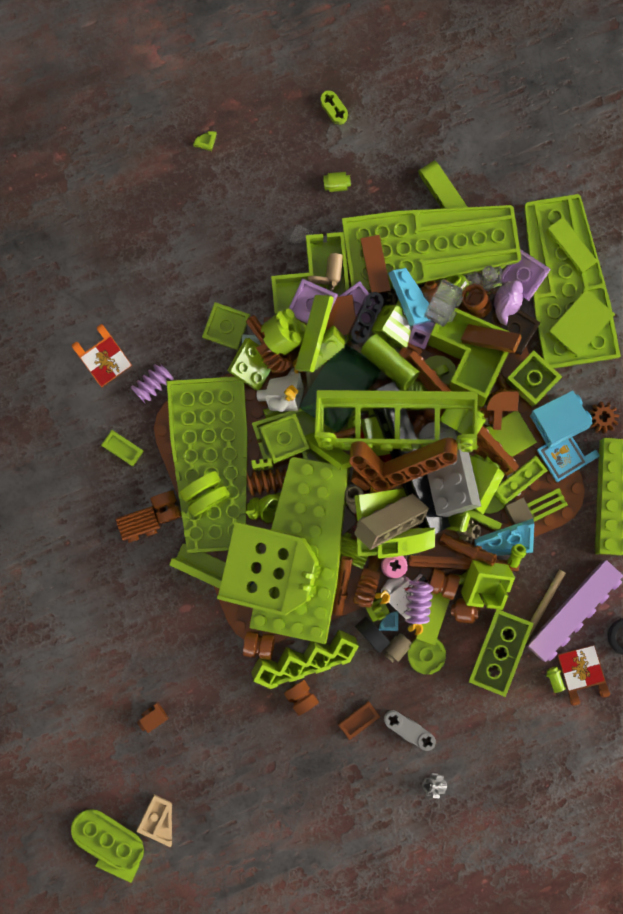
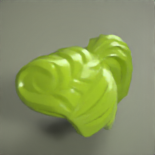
[245,492,281,523]

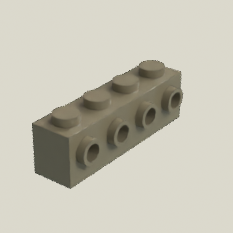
[354,494,429,550]

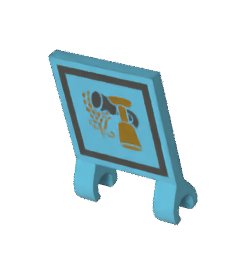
[537,437,600,482]

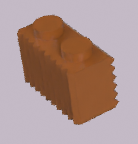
[115,506,161,543]

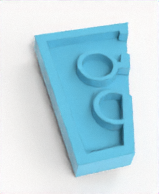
[388,268,439,326]

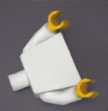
[257,357,304,412]

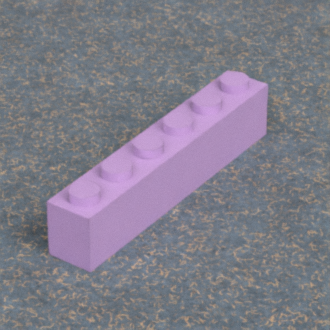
[526,560,623,662]

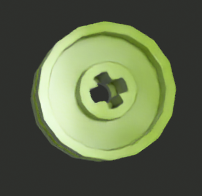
[179,471,230,517]

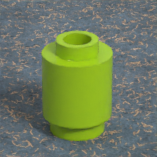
[323,172,351,192]

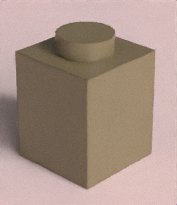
[504,497,534,525]

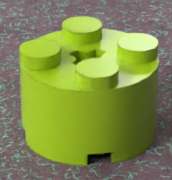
[261,309,306,355]

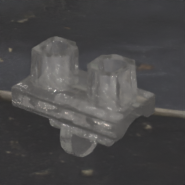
[467,265,503,293]

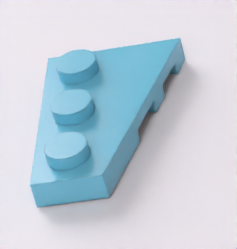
[474,518,534,556]

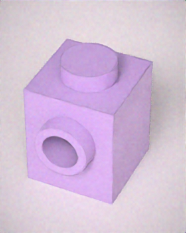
[409,322,435,349]

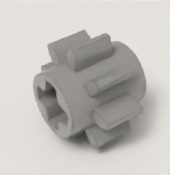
[423,773,447,798]

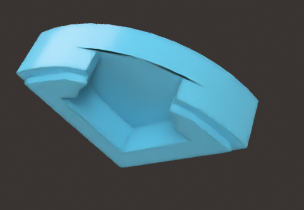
[379,611,399,631]

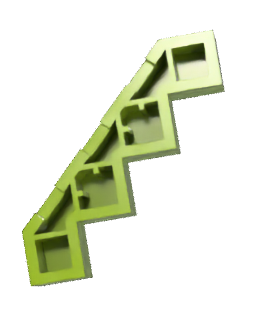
[251,629,359,689]

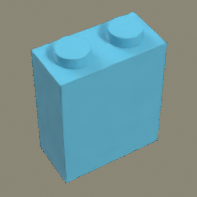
[530,391,592,449]

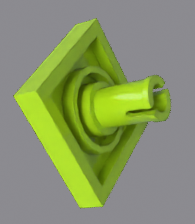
[227,338,271,391]

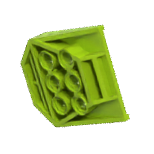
[217,522,320,616]

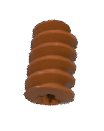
[247,467,286,496]

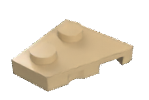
[136,794,172,847]

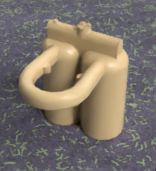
[307,253,343,291]

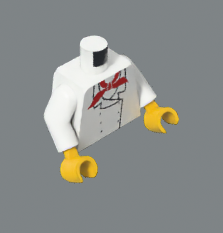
[375,574,429,635]

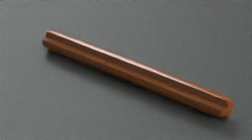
[407,555,520,572]

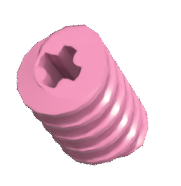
[381,556,407,578]

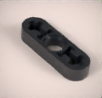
[348,292,383,345]

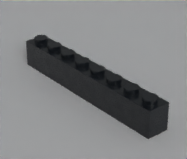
[370,381,450,534]

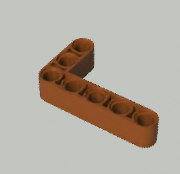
[349,437,458,491]

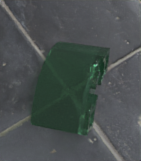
[300,344,381,433]

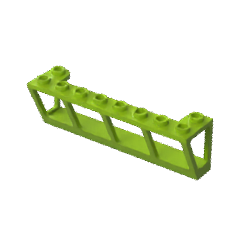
[315,390,478,452]

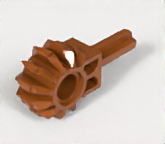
[246,315,294,374]
[354,555,382,608]

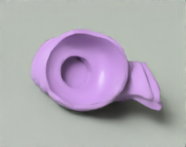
[494,280,523,325]

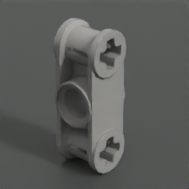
[384,710,436,751]

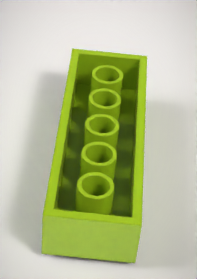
[595,438,623,556]

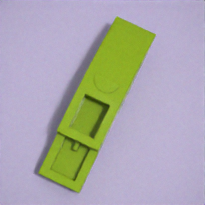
[357,528,435,558]

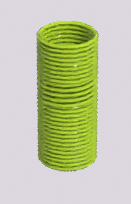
[361,334,419,390]

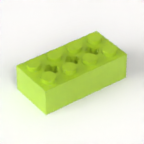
[469,609,534,697]

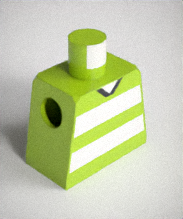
[371,299,412,348]

